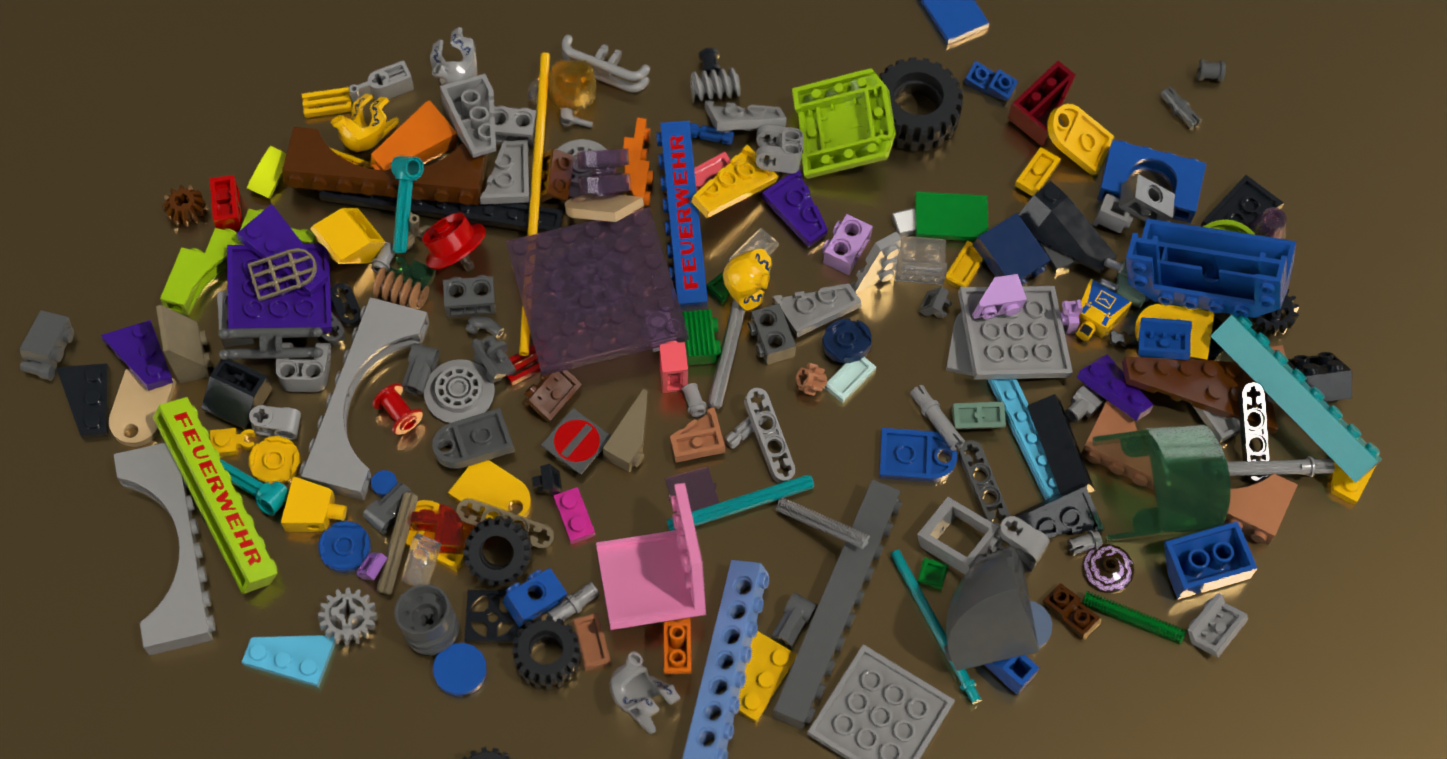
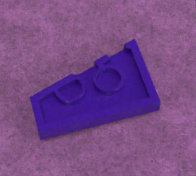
[1077,354,1153,421]

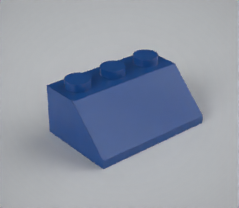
[1164,521,1258,599]

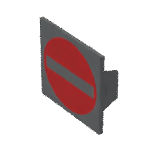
[541,408,611,475]

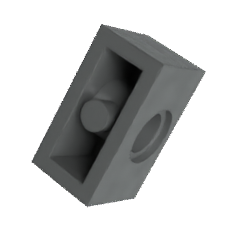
[1119,174,1175,222]

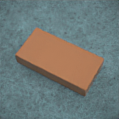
[572,613,611,671]

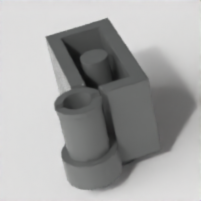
[19,310,74,381]

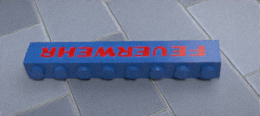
[656,121,708,313]

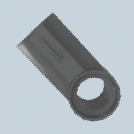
[402,343,440,396]
[363,482,413,534]
[772,592,818,648]

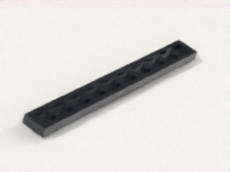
[319,190,564,236]

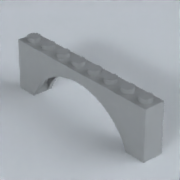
[300,297,430,501]
[113,443,216,655]

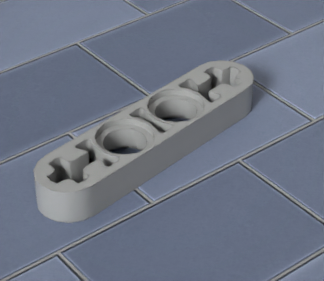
[744,388,795,483]

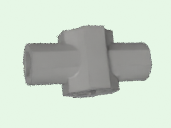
[1065,385,1105,423]

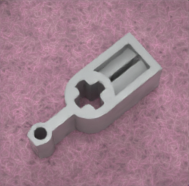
[349,60,414,103]

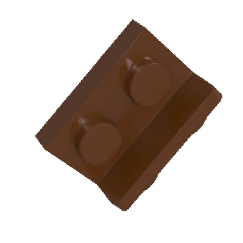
[540,149,574,203]
[522,364,582,422]

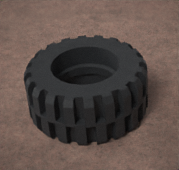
[878,57,963,151]

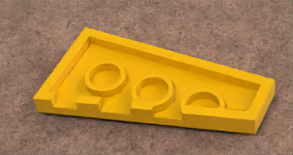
[691,145,779,218]

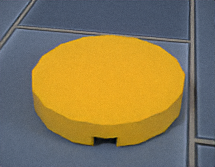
[249,436,301,484]

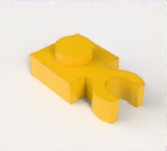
[210,428,256,457]

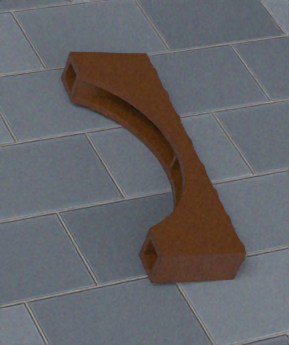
[282,127,487,205]

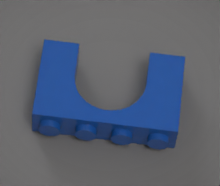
[1097,140,1206,223]

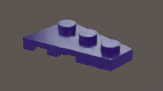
[761,169,828,247]
[101,320,173,391]

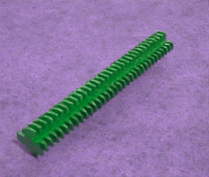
[1082,591,1187,644]

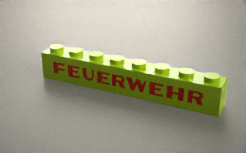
[153,397,278,594]

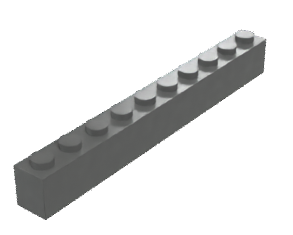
[773,479,903,730]

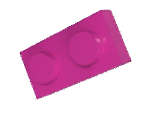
[553,487,595,544]

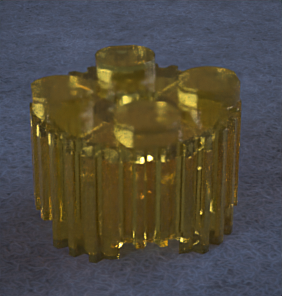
[548,59,596,115]

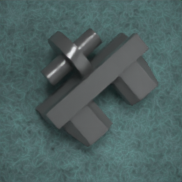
[471,335,516,383]

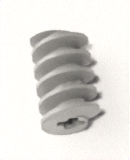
[690,67,740,102]

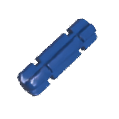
[690,123,734,144]

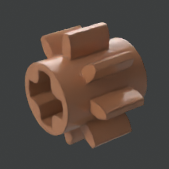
[796,363,827,396]

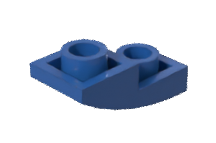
[963,61,1018,101]

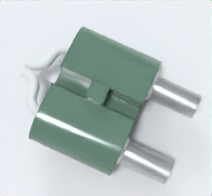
[1099,258,1150,308]

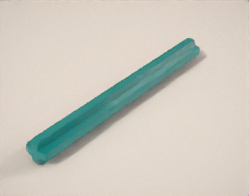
[667,475,814,531]

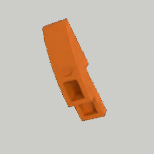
[623,118,654,215]
[664,617,691,674]

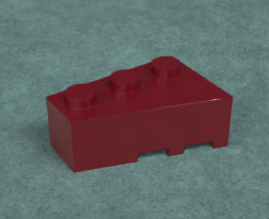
[1008,61,1076,147]

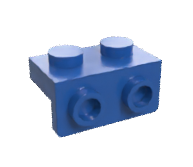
[1138,317,1192,360]

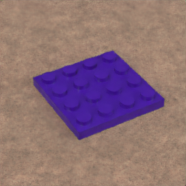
[227,243,332,333]

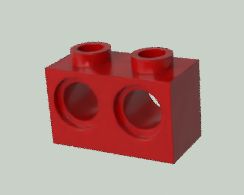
[209,175,242,232]

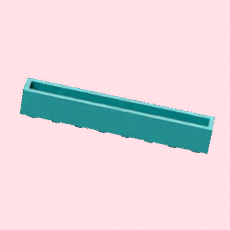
[1211,314,1382,483]

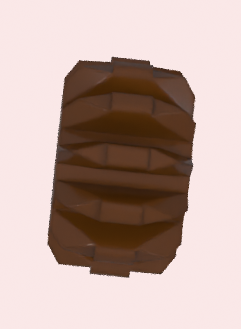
[162,184,206,227]

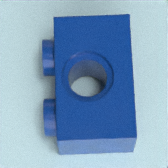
[502,568,568,628]

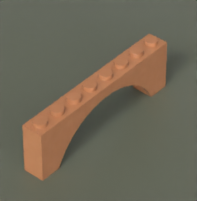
[1081,400,1298,545]

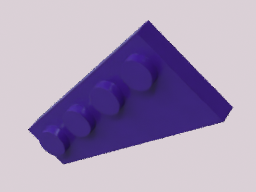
[237,204,328,297]

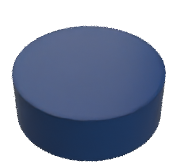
[371,470,398,497]

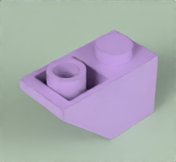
[972,274,1027,319]

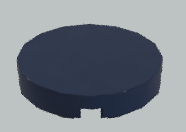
[822,319,872,363]

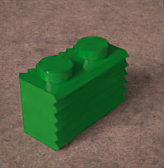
[682,309,721,366]

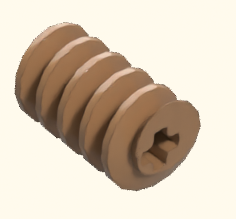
[373,267,429,310]

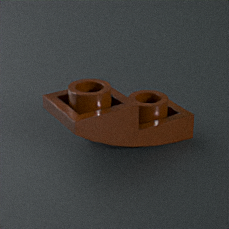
[1043,583,1101,640]

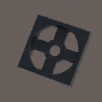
[464,590,519,644]

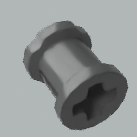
[1197,59,1226,82]

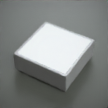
[891,208,916,237]

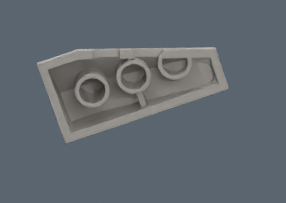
[440,74,496,158]

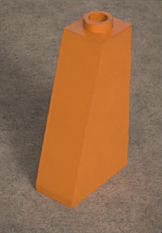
[370,100,457,171]

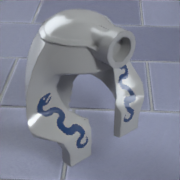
[430,27,477,86]
[609,652,680,734]

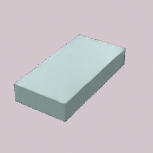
[825,357,876,403]

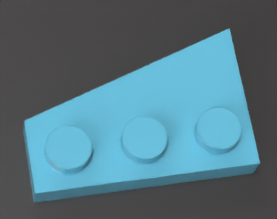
[242,635,335,688]

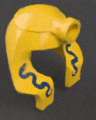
[331,94,399,153]
[723,249,772,311]

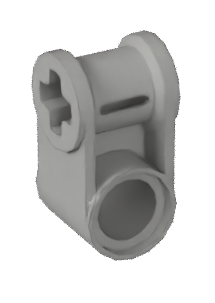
[249,405,301,440]

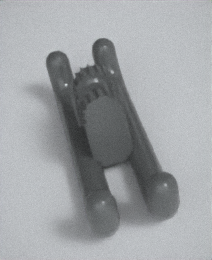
[218,327,323,360]

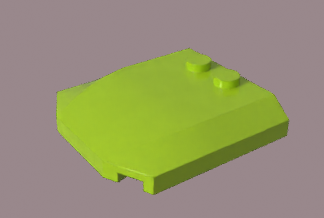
[792,68,896,179]

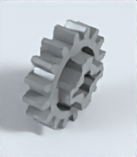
[318,588,377,646]

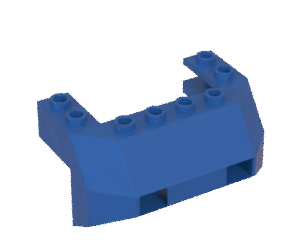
[1126,219,1296,318]

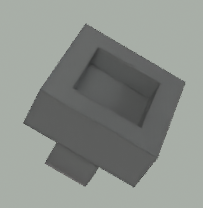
[919,286,952,318]

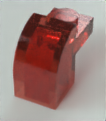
[411,504,465,555]

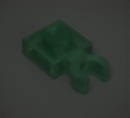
[389,257,437,291]

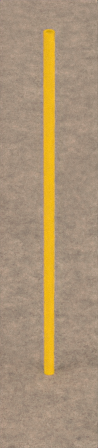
[519,52,550,356]

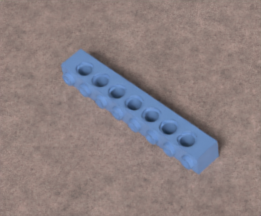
[683,560,769,759]

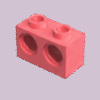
[659,341,688,393]

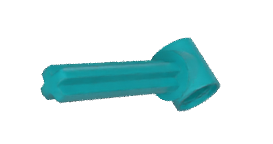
[391,156,424,253]
[220,459,289,516]

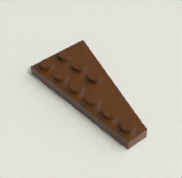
[1121,357,1278,434]

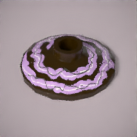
[1082,544,1134,594]

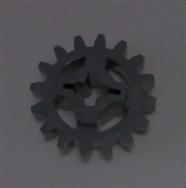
[1248,289,1299,336]

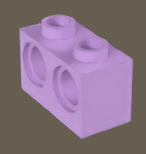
[822,214,873,275]

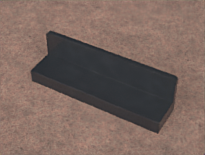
[1028,394,1095,493]

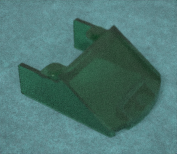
[1092,425,1231,543]

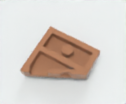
[670,407,725,462]

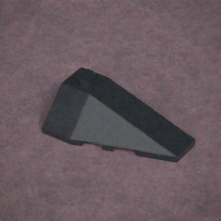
[1018,181,1117,273]

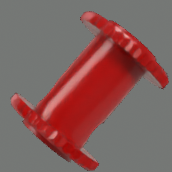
[372,383,423,435]

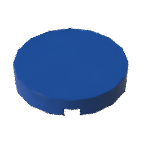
[318,521,371,573]
[433,643,487,697]

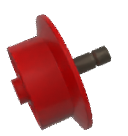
[422,213,486,271]

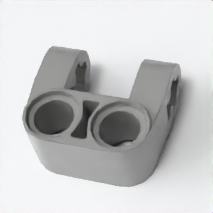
[756,124,803,173]
[276,343,331,392]
[996,516,1050,572]

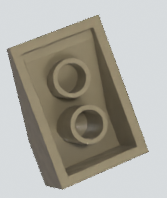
[156,305,212,383]

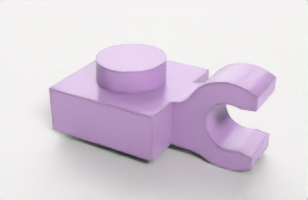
[1060,300,1083,334]

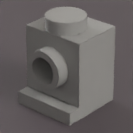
[1092,194,1134,233]

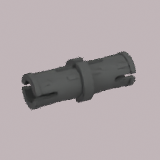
[1160,86,1202,130]

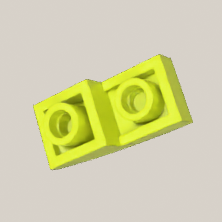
[247,146,287,199]

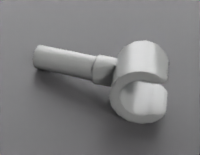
[560,108,593,128]

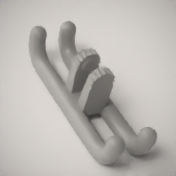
[561,35,650,93]

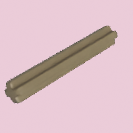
[377,492,418,594]

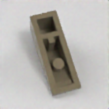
[603,388,648,473]

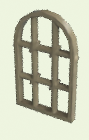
[248,248,317,301]

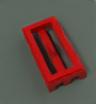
[506,340,556,386]

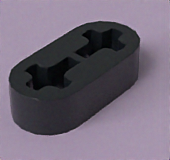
[330,283,361,329]

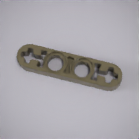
[456,498,554,548]

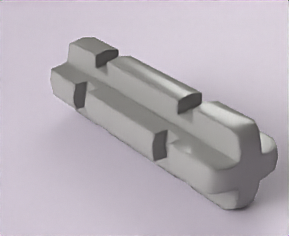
[724,408,767,449]

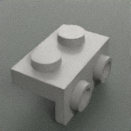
[1188,593,1248,658]

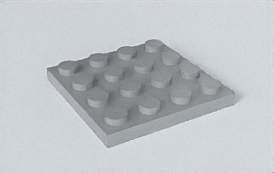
[958,286,1073,379]
[807,644,955,759]

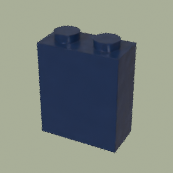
[973,213,1051,286]

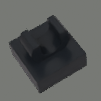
[531,463,563,497]

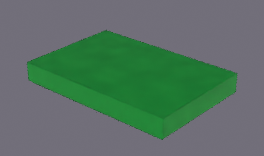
[914,192,989,241]

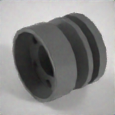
[394,584,460,655]

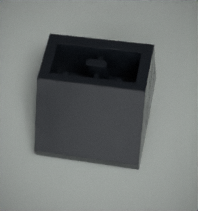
[1288,352,1352,402]
[201,359,272,430]

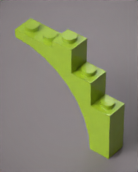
[160,209,318,316]

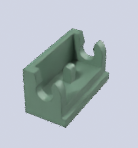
[950,402,1006,429]

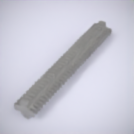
[776,497,870,549]

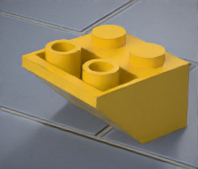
[310,208,386,264]

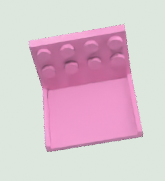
[596,483,706,630]

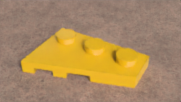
[738,631,797,724]

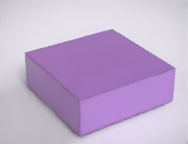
[356,553,387,580]

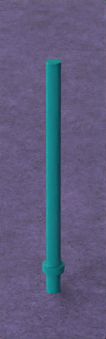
[890,549,982,704]

